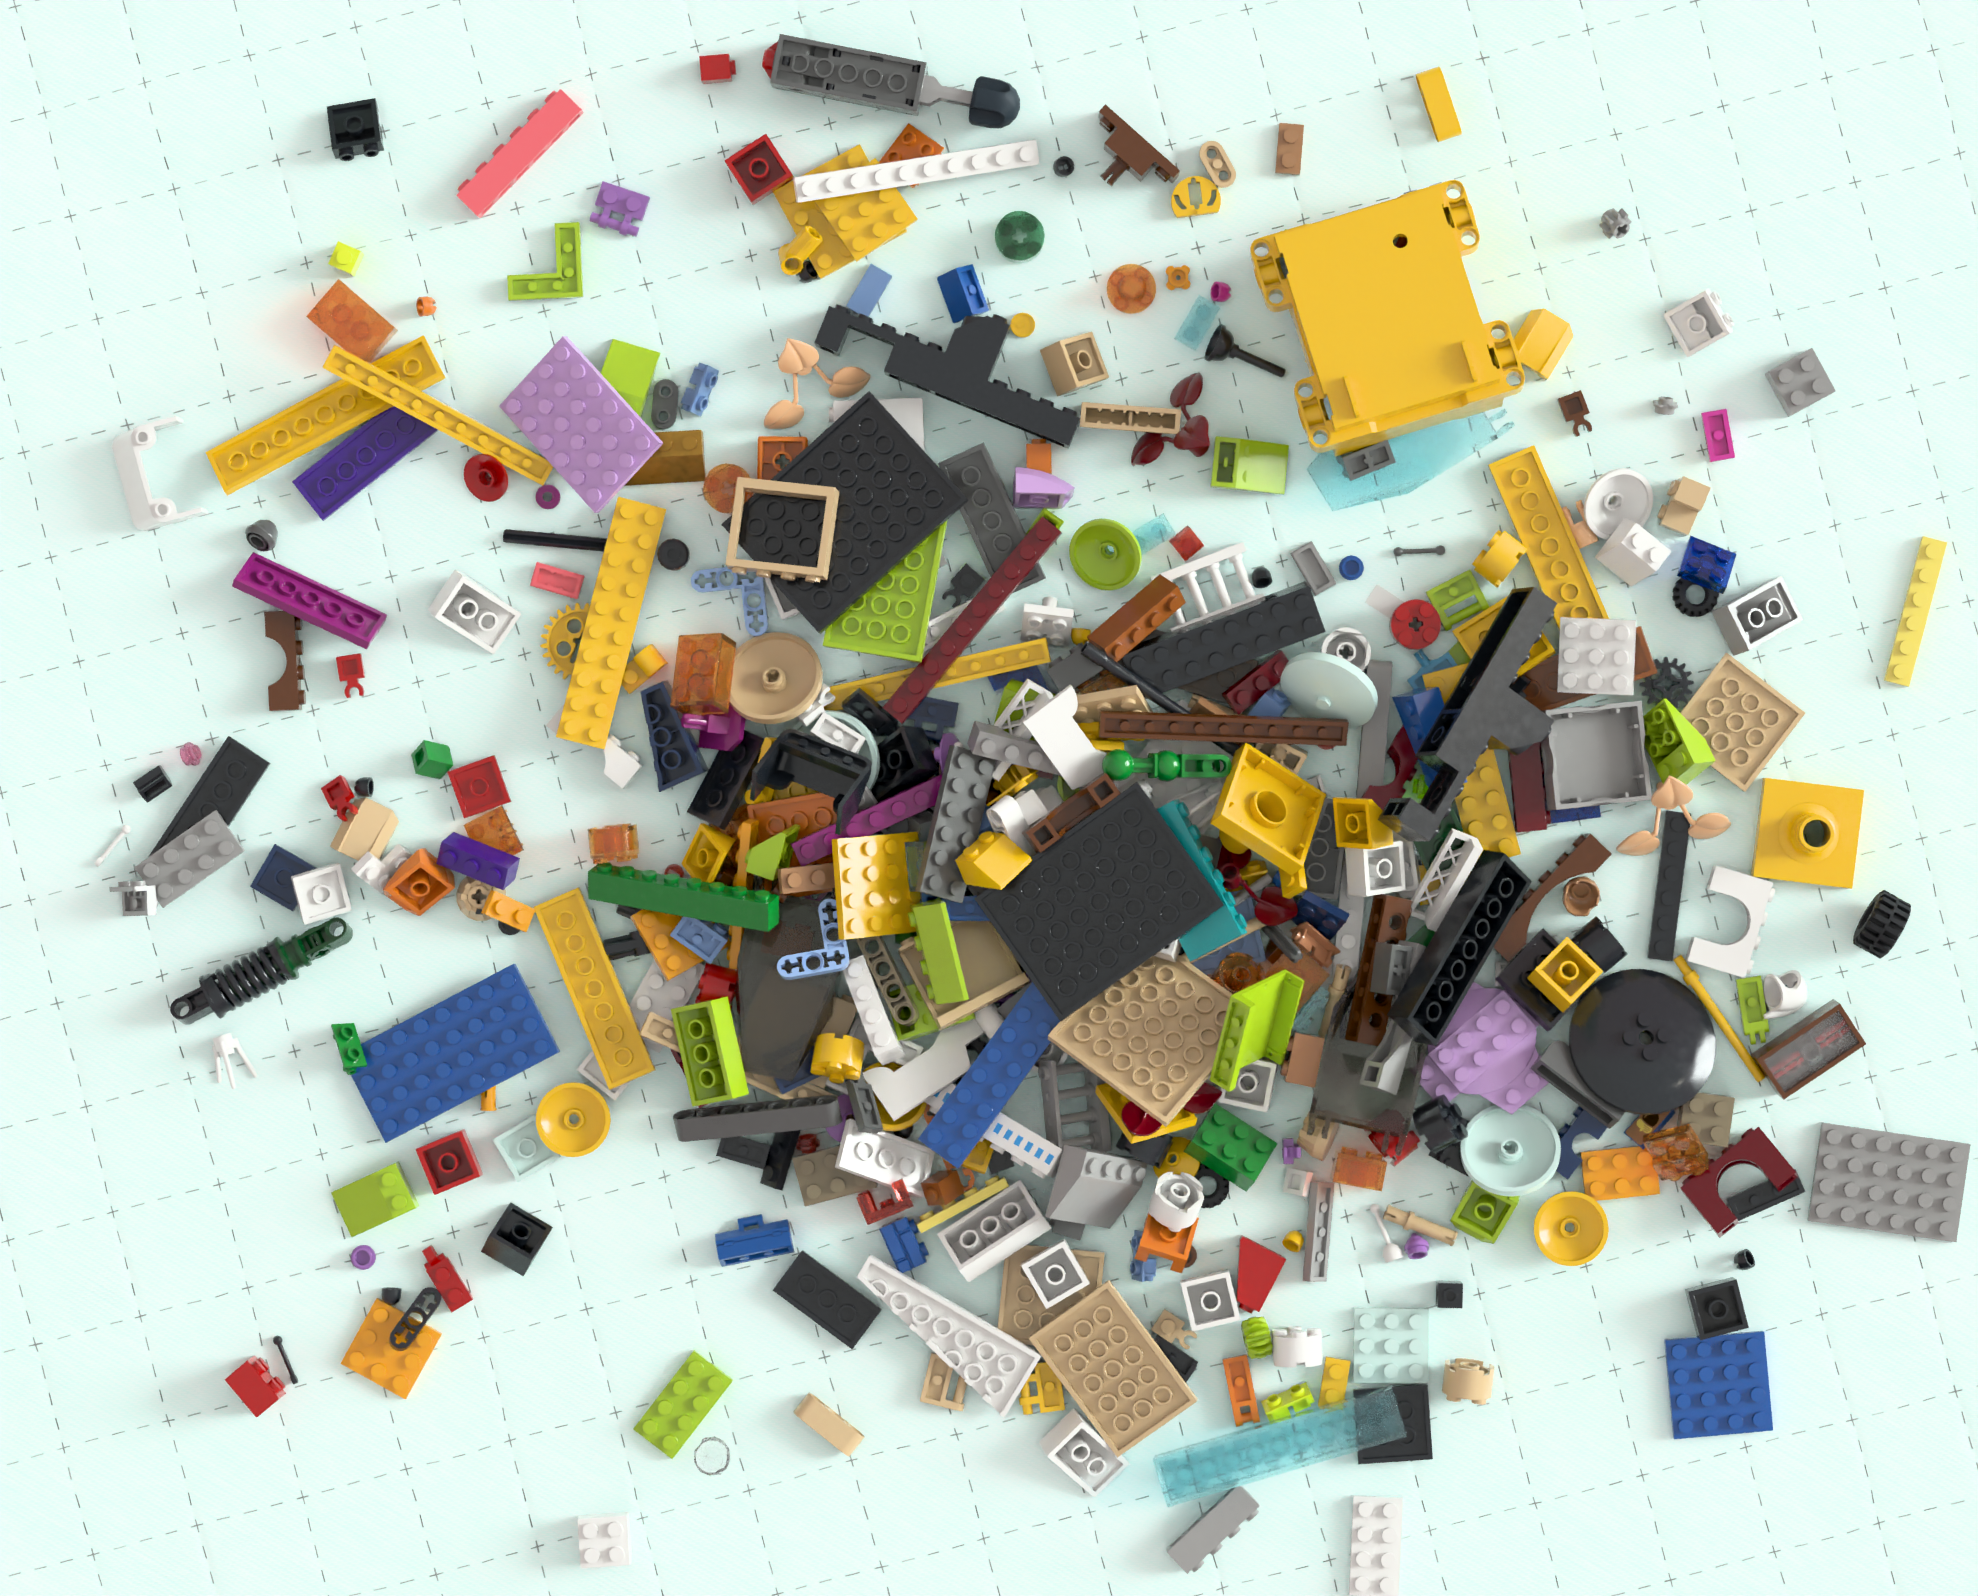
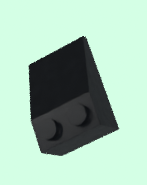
[871,725,939,802]

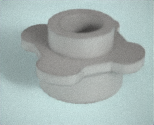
[1653,396,1678,415]

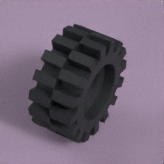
[1672,572,1719,617]
[1194,1164,1229,1208]

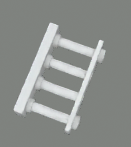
[1150,542,1264,632]

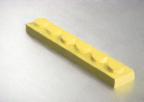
[1884,536,1947,687]

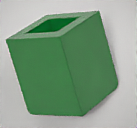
[411,740,453,779]

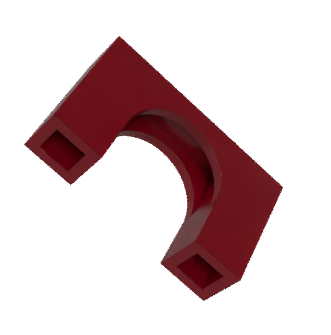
[1680,1127,1798,1238]

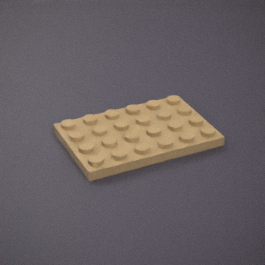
[1029,1280,1198,1458]

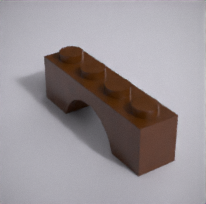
[264,611,306,711]
[1022,773,1121,853]

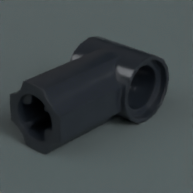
[604,931,650,960]

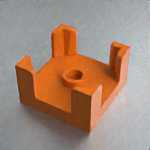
[1134,1212,1199,1274]

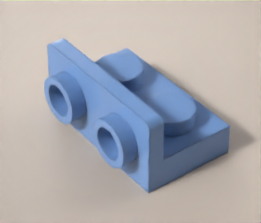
[670,917,729,964]

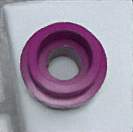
[535,485,561,509]

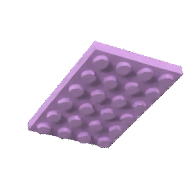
[499,336,663,513]

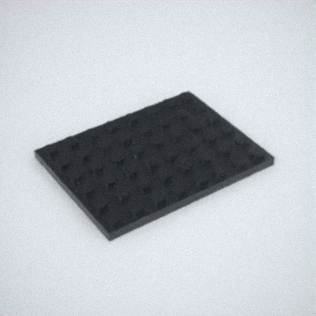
[721,391,969,634]
[974,782,1225,1022]

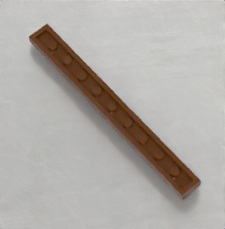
[1098,710,1349,746]

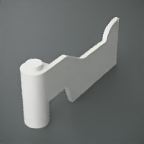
[1022,685,1153,815]
[863,1003,1004,1121]

